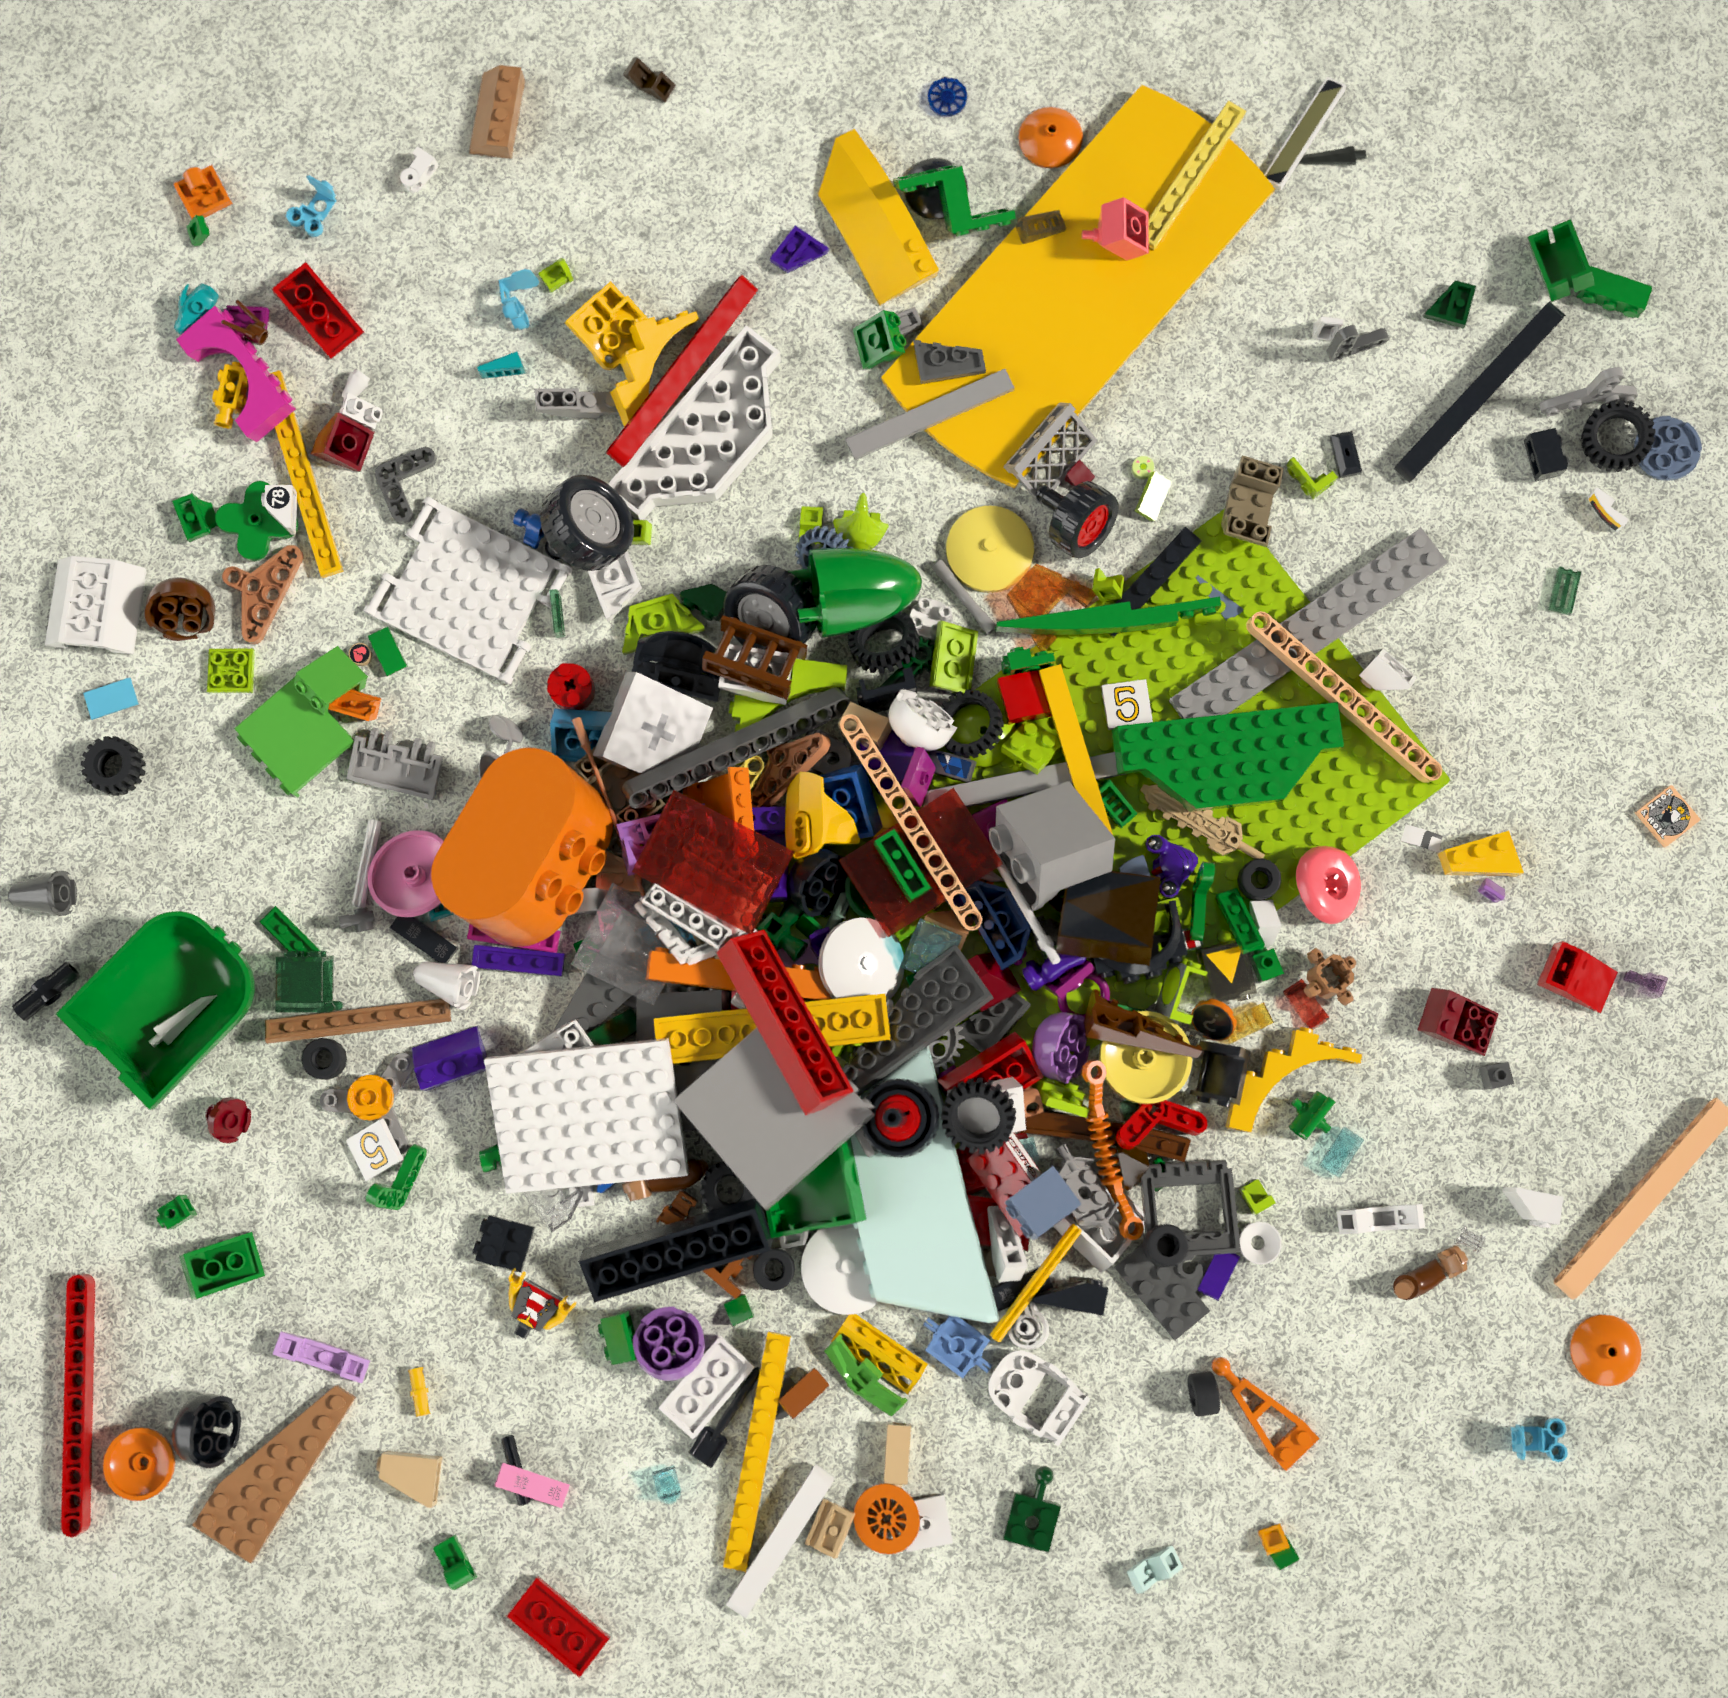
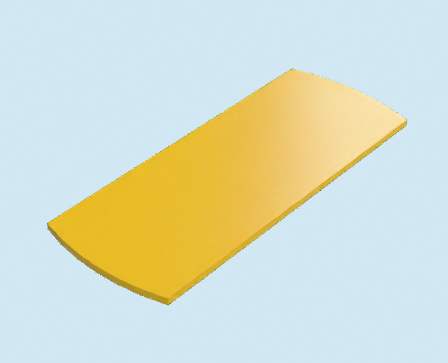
[881,85,1275,489]

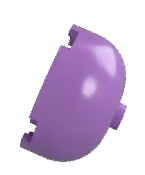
[1032,1012,1090,1083]
[633,1307,705,1381]

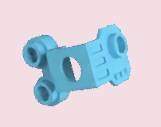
[286,175,336,237]
[499,269,539,330]
[1511,1417,1568,1462]

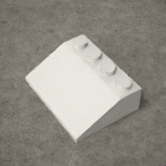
[1053,1154,1144,1273]

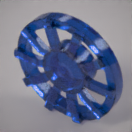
[928,77,967,117]

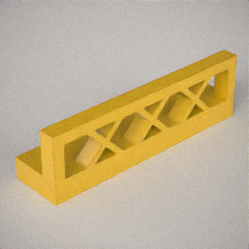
[831,1314,928,1394]

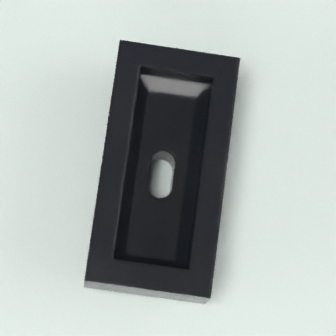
[1329,431,1362,479]

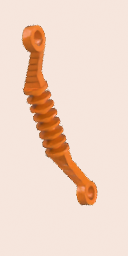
[1082,1060,1144,1240]

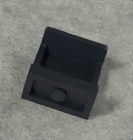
[856,667,917,713]
[1190,1040,1251,1108]

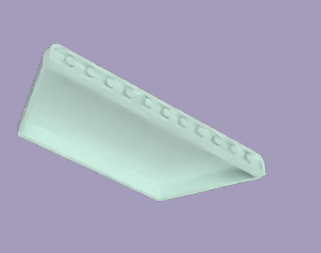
[851,1046,1000,1323]

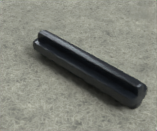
[501,1435,531,1506]

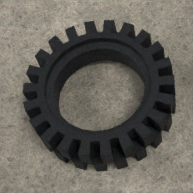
[1581,400,1656,472]
[848,612,919,674]
[941,1078,1016,1154]

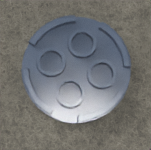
[1634,416,1702,481]

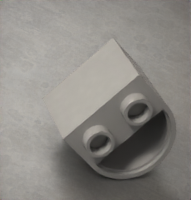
[989,781,1115,911]

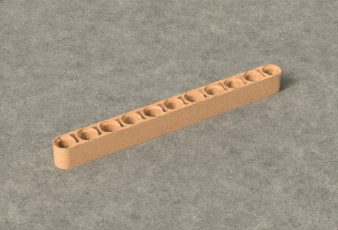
[1246,611,1442,783]
[840,714,982,931]
[1553,1098,1728,1300]

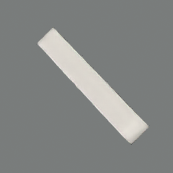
[726,1464,835,1618]

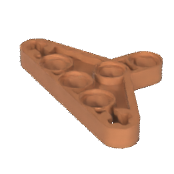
[222,545,303,645]
[751,733,831,808]

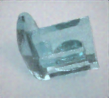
[652,1465,681,1505]

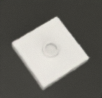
[898,1494,953,1552]

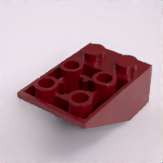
[1417,987,1499,1056]

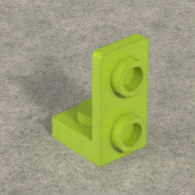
[1286,457,1338,499]

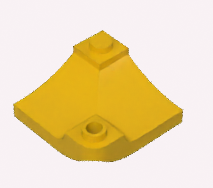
[565,281,648,370]

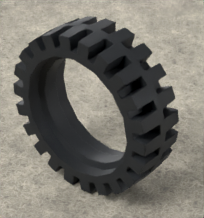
[942,689,1004,758]

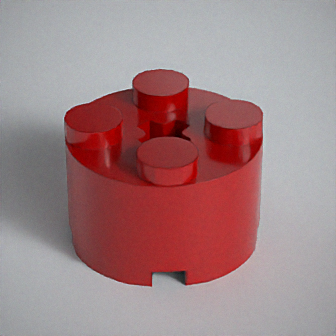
[547,663,595,710]

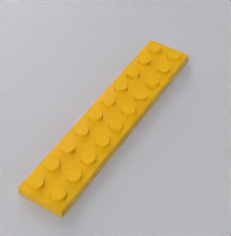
[654,993,890,1064]

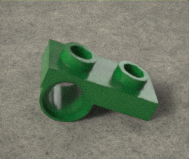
[433,1535,477,1590]

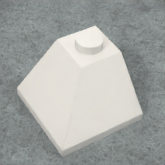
[1359,649,1417,690]

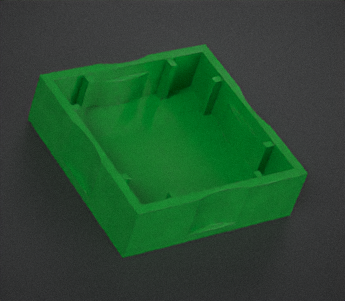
[766,1137,867,1238]

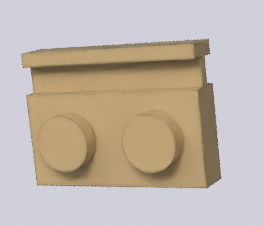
[805,1499,856,1559]

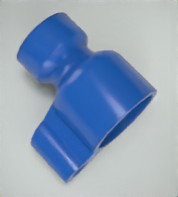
[513,508,544,549]

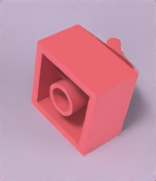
[1082,197,1149,260]

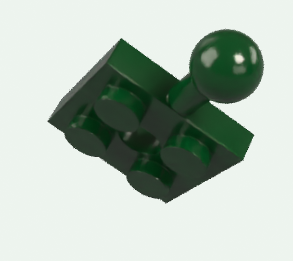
[1003,1466,1061,1553]

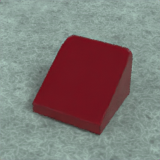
[1064,459,1095,487]

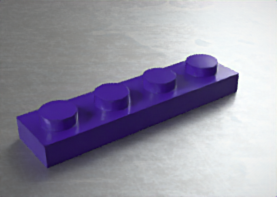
[472,945,565,977]

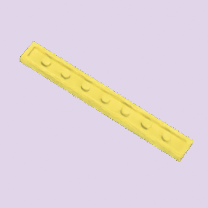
[1148,100,1246,250]

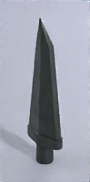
[1299,146,1366,165]

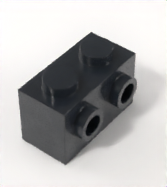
[1524,428,1568,482]

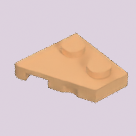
[596,850,643,892]

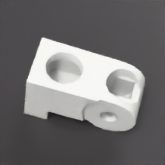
[400,146,439,193]

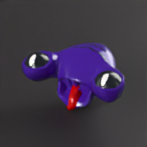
[1145,835,1198,898]

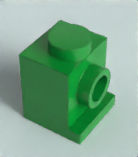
[156,1195,197,1230]

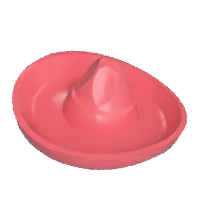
[1296,846,1361,924]

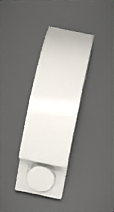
[1337,1204,1425,1234]

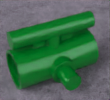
[1288,1091,1336,1140]

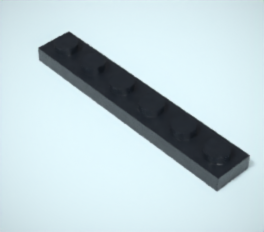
[1108,526,1202,639]

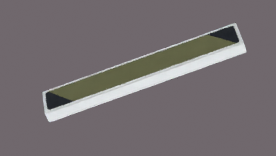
[1264,77,1346,191]

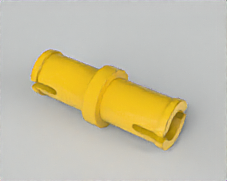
[408,1367,431,1417]

